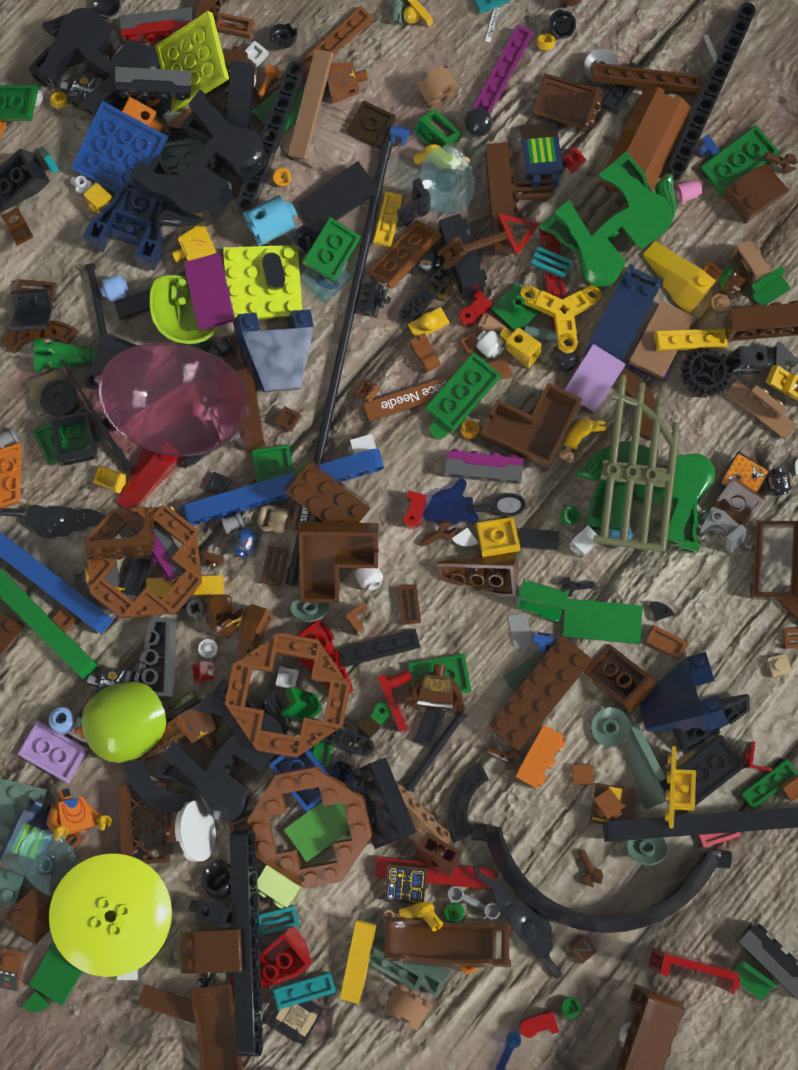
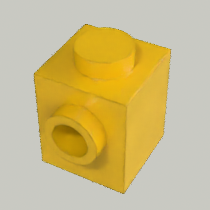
[83,182,113,214]

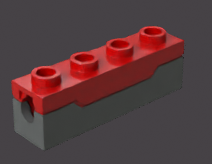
[119,7,194,44]

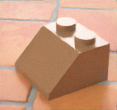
[729,241,772,288]

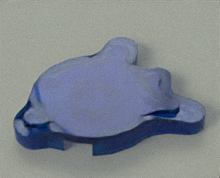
[423,478,479,527]

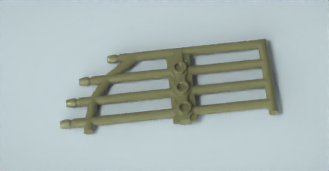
[593,375,680,553]

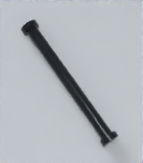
[84,263,107,338]
[404,711,468,792]

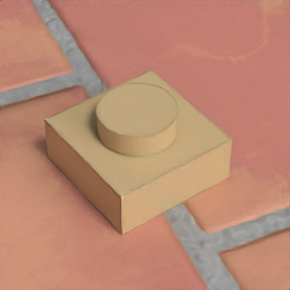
[766,654,792,678]

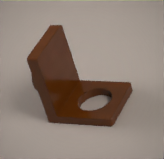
[1,208,33,246]

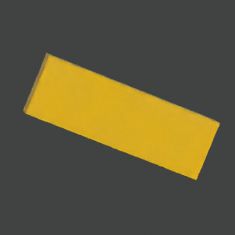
[373,191,404,248]

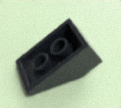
[0,149,50,213]

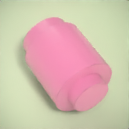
[674,180,702,203]

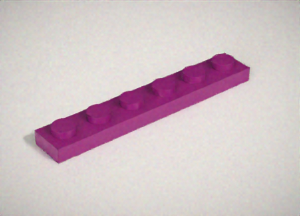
[472,24,534,115]

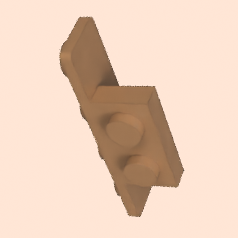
[726,379,797,440]
[397,783,453,846]

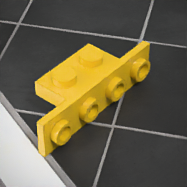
[665,746,696,828]

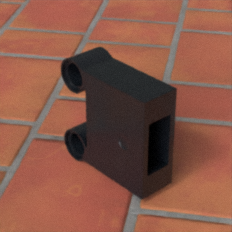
[84,333,153,404]

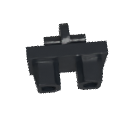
[358,279,391,318]

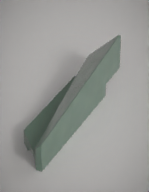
[623,712,666,809]
[369,936,451,997]

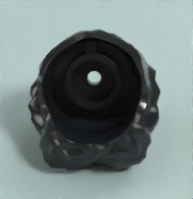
[201,859,231,899]

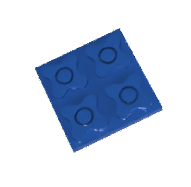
[71,101,169,193]

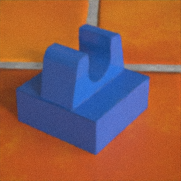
[390,125,411,146]
[698,134,720,158]
[533,631,554,653]

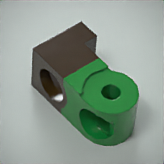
[356,702,391,738]

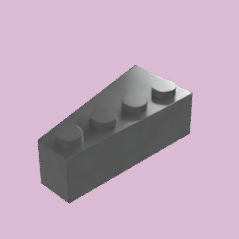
[134,618,176,698]

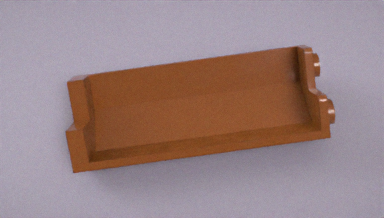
[599,87,692,193]

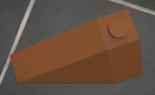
[236,603,273,662]

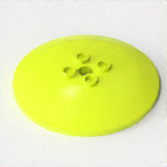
[49,853,172,977]

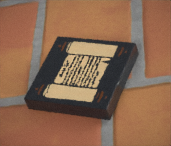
[269,1000,325,1045]

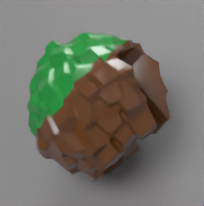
[718,265,749,296]

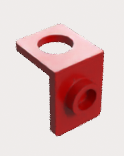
[744,741,772,772]

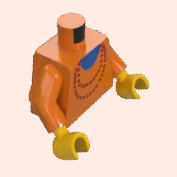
[46,788,112,841]

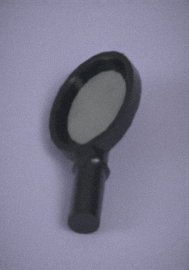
[472,493,526,517]

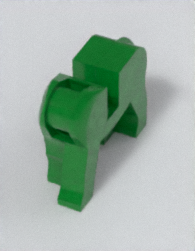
[538,151,677,287]
[576,441,715,555]

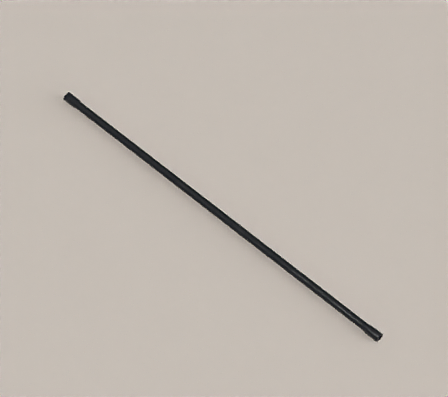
[285,140,393,587]

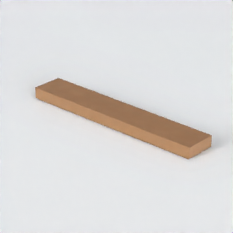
[288,49,334,160]

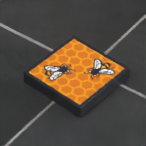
[718,451,771,493]

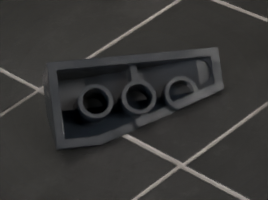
[672,694,750,755]

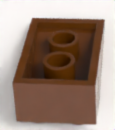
[723,164,790,224]
[583,644,656,714]
[180,929,242,974]

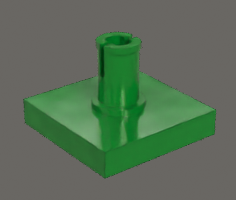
[491,283,541,332]

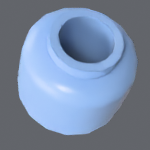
[100,274,129,302]
[48,707,76,735]

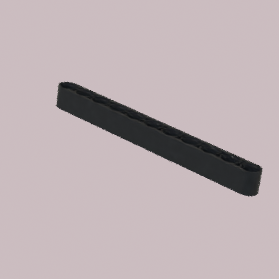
[667,2,756,181]
[602,807,798,842]
[229,830,263,1057]

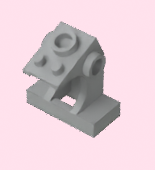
[698,507,747,554]

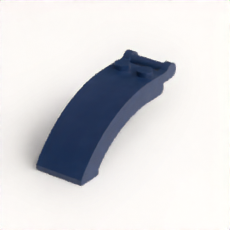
[579,264,663,365]

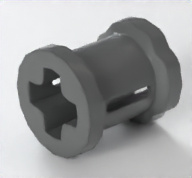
[186,600,206,619]

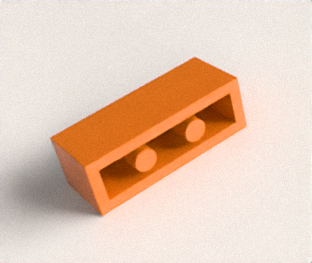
[515,725,565,789]

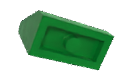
[413,109,462,151]

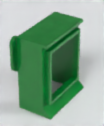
[515,578,570,623]

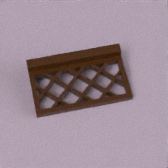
[118,782,170,864]

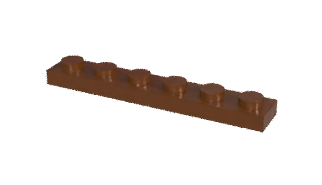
[591,62,701,94]

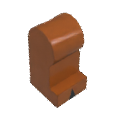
[410,332,441,373]

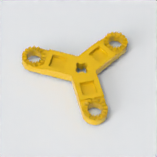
[519,285,602,353]

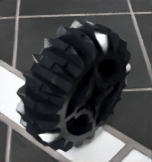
[680,347,732,398]

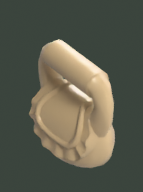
[257,504,291,533]

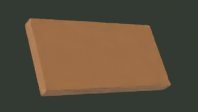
[629,300,695,380]

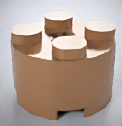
[417,65,459,108]
[384,983,433,1030]

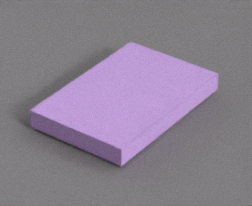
[565,344,626,412]
[17,720,88,783]

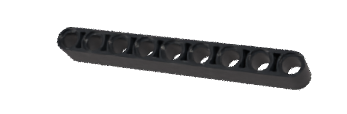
[236,61,305,217]

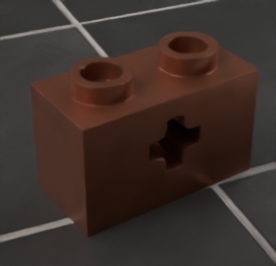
[416,832,462,878]

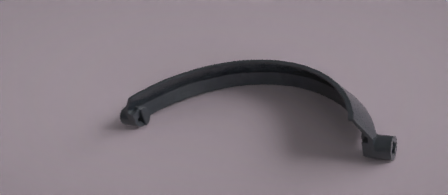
[471,822,732,933]

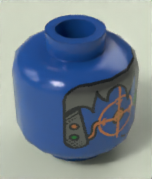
[230,528,258,558]

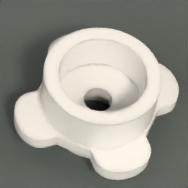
[71,173,92,193]

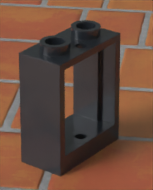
[50,410,99,467]

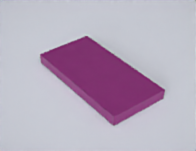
[184,253,235,331]

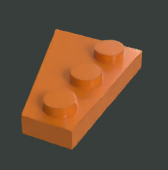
[0,442,22,508]

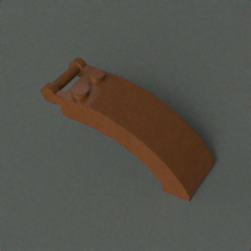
[384,917,512,968]
[191,984,244,1070]

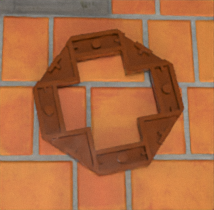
[86,505,202,619]
[225,633,350,758]
[247,765,373,888]

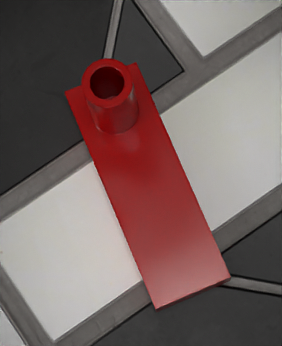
[377,669,413,732]

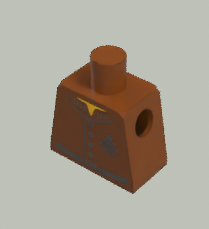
[327,62,368,104]
[173,702,218,750]

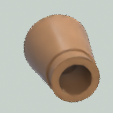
[477,314,506,335]

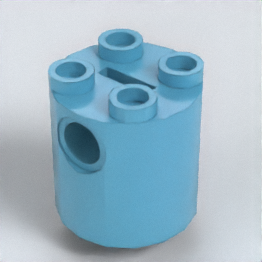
[243,195,297,246]

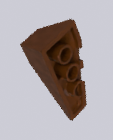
[437,552,519,597]
[4,857,75,944]

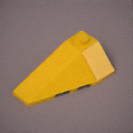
[643,241,716,314]

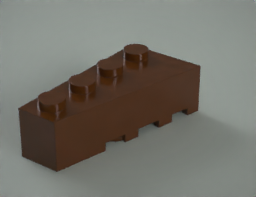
[217,365,266,452]

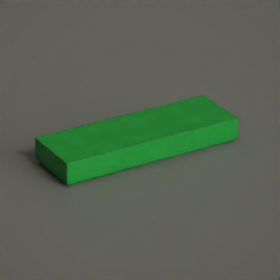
[739,759,798,810]

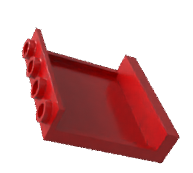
[648,948,741,994]

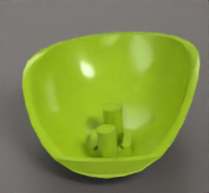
[150,275,219,344]
[81,682,166,763]

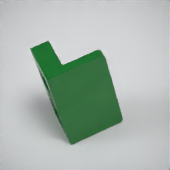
[747,266,791,306]
[280,687,323,722]
[732,959,777,1001]

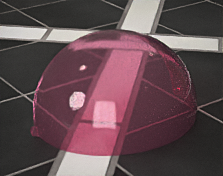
[95,343,250,457]

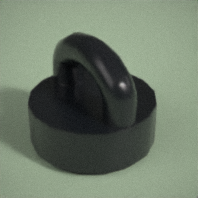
[332,760,352,782]

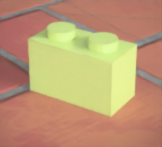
[257,865,301,909]

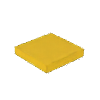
[476,517,520,557]

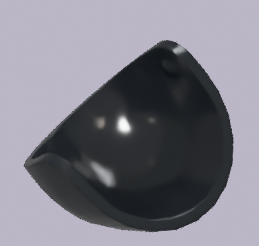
[92,0,122,19]

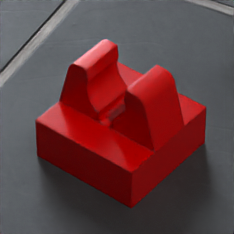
[562,147,587,174]
[192,661,215,684]

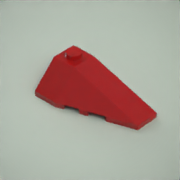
[117,435,184,510]
[294,619,353,694]
[229,926,312,990]

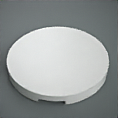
[175,801,216,862]

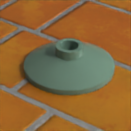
[291,595,329,622]
[591,707,630,747]
[627,838,667,865]

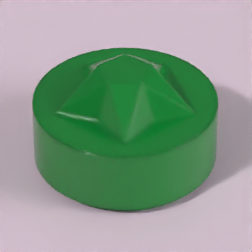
[560,506,580,526]
[443,902,465,923]
[560,997,581,1019]

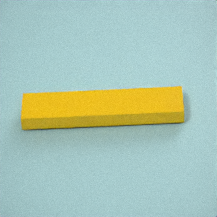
[654,329,728,351]
[146,575,224,598]
[340,919,376,1004]

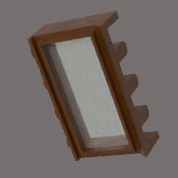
[750,520,798,600]

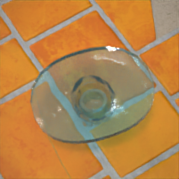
[421,146,474,214]
[17,829,80,896]

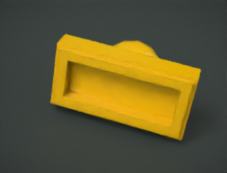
[403,0,433,27]
[408,307,450,337]
[93,465,126,493]

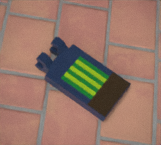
[520,122,563,188]
[0,798,53,880]

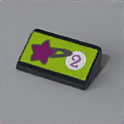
[164,691,200,723]

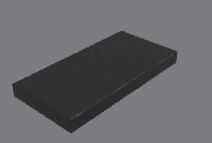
[298,161,379,233]
[659,735,746,814]

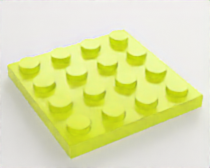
[155,11,229,112]
[223,245,302,320]

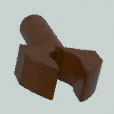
[764,152,798,174]
[421,520,456,546]
[485,746,522,771]
[578,849,603,887]

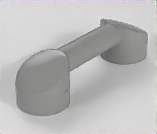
[448,886,500,919]

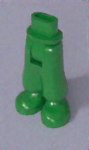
[34,338,97,373]

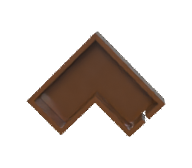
[480,383,582,470]
[299,522,379,603]

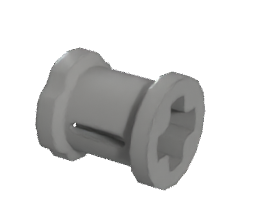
[0,427,20,449]
[221,511,245,534]

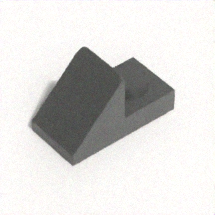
[773,341,798,370]

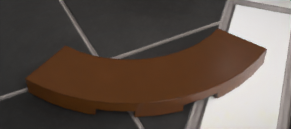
[0,320,79,353]
[615,369,656,439]

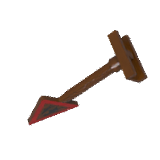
[437,214,539,270]

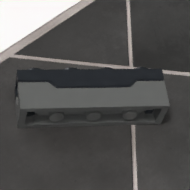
[115,67,191,101]
[735,923,798,1000]

